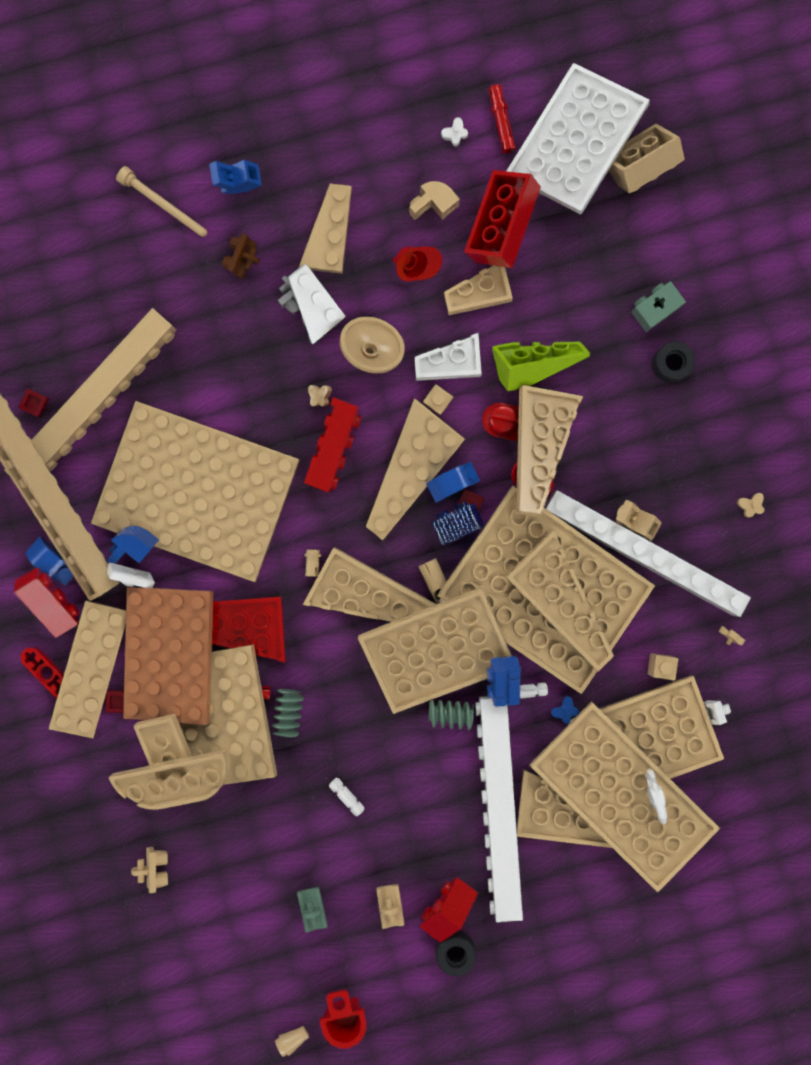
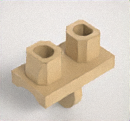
[131,847,168,893]
[376,884,404,929]

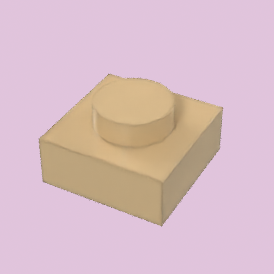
[423,385,453,415]

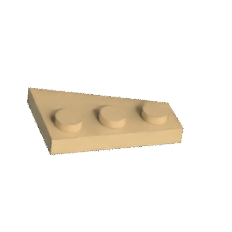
[444,266,513,315]

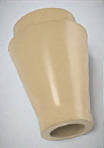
[275,1025,310,1057]

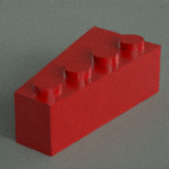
[304,397,362,493]

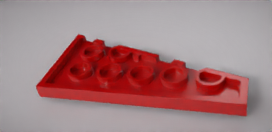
[212,597,286,662]

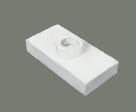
[106,563,155,588]

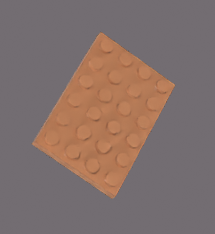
[123,587,213,725]

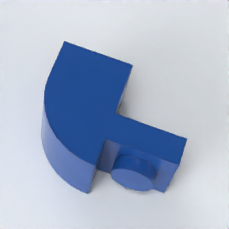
[210,160,262,194]
[426,462,480,503]
[106,526,159,564]
[25,537,74,586]

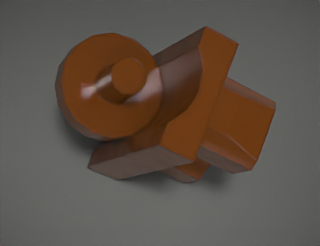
[222,233,260,279]

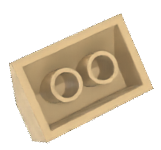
[609,124,685,194]

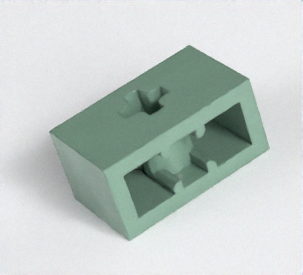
[631,281,686,332]

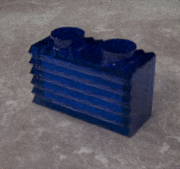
[431,501,485,546]

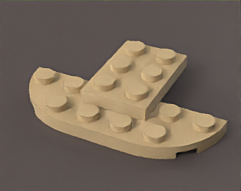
[109,714,229,810]

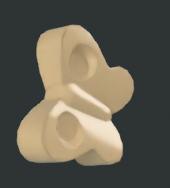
[308,385,332,406]
[737,493,764,517]
[718,626,746,646]

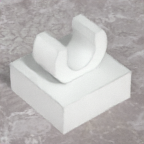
[703,700,731,725]

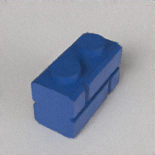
[486,656,521,707]

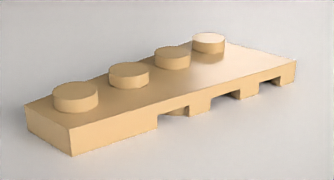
[299,184,352,273]

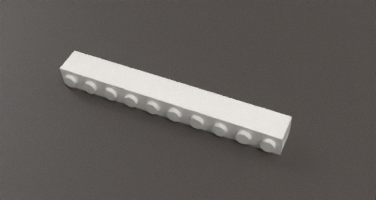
[544,490,751,617]
[475,696,523,922]

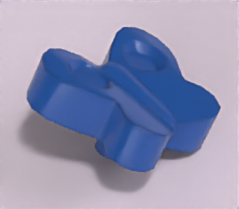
[551,696,579,724]

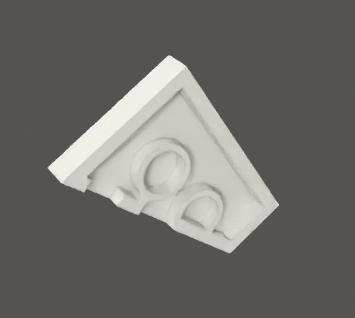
[287,264,346,344]
[415,333,481,381]

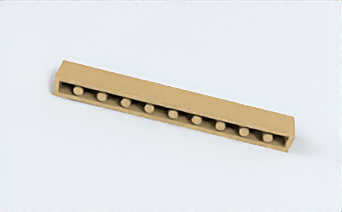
[4,308,176,475]
[0,394,120,601]

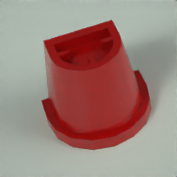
[319,990,366,1048]

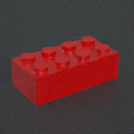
[464,170,541,268]

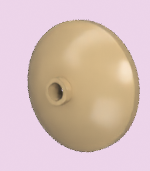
[340,317,405,373]

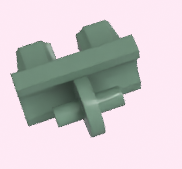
[297,887,328,932]

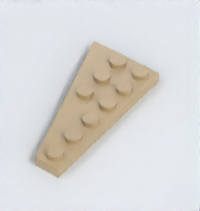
[516,385,583,516]
[366,398,465,540]
[505,530,614,672]
[516,769,612,848]

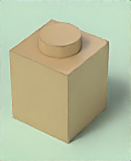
[647,653,678,680]

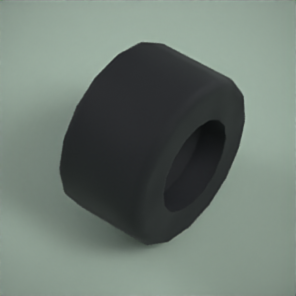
[652,341,695,383]
[436,930,476,977]

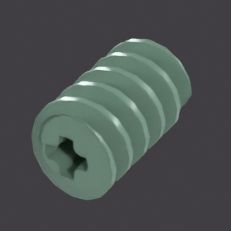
[272,689,304,737]
[428,699,474,731]

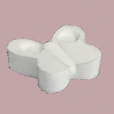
[441,117,468,146]

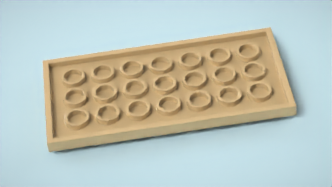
[529,702,720,892]

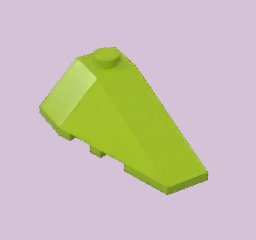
[492,342,590,391]

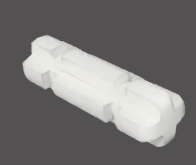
[520,683,548,699]
[329,778,364,816]

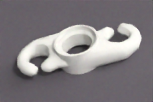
[646,769,667,824]

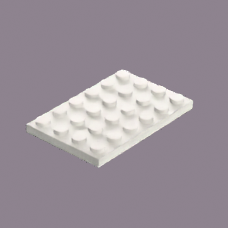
[507,63,650,214]

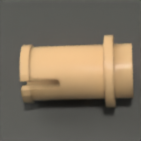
[304,549,321,576]

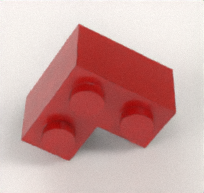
[419,877,478,943]

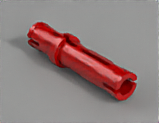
[488,84,516,154]

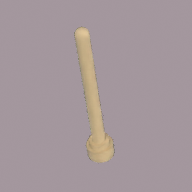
[116,166,207,237]

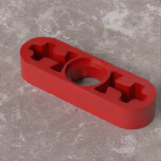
[20,647,64,698]

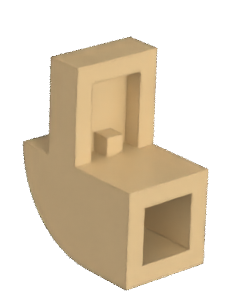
[409,181,460,220]
[615,500,662,542]

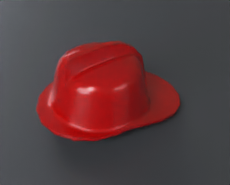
[393,246,442,281]
[482,403,519,441]

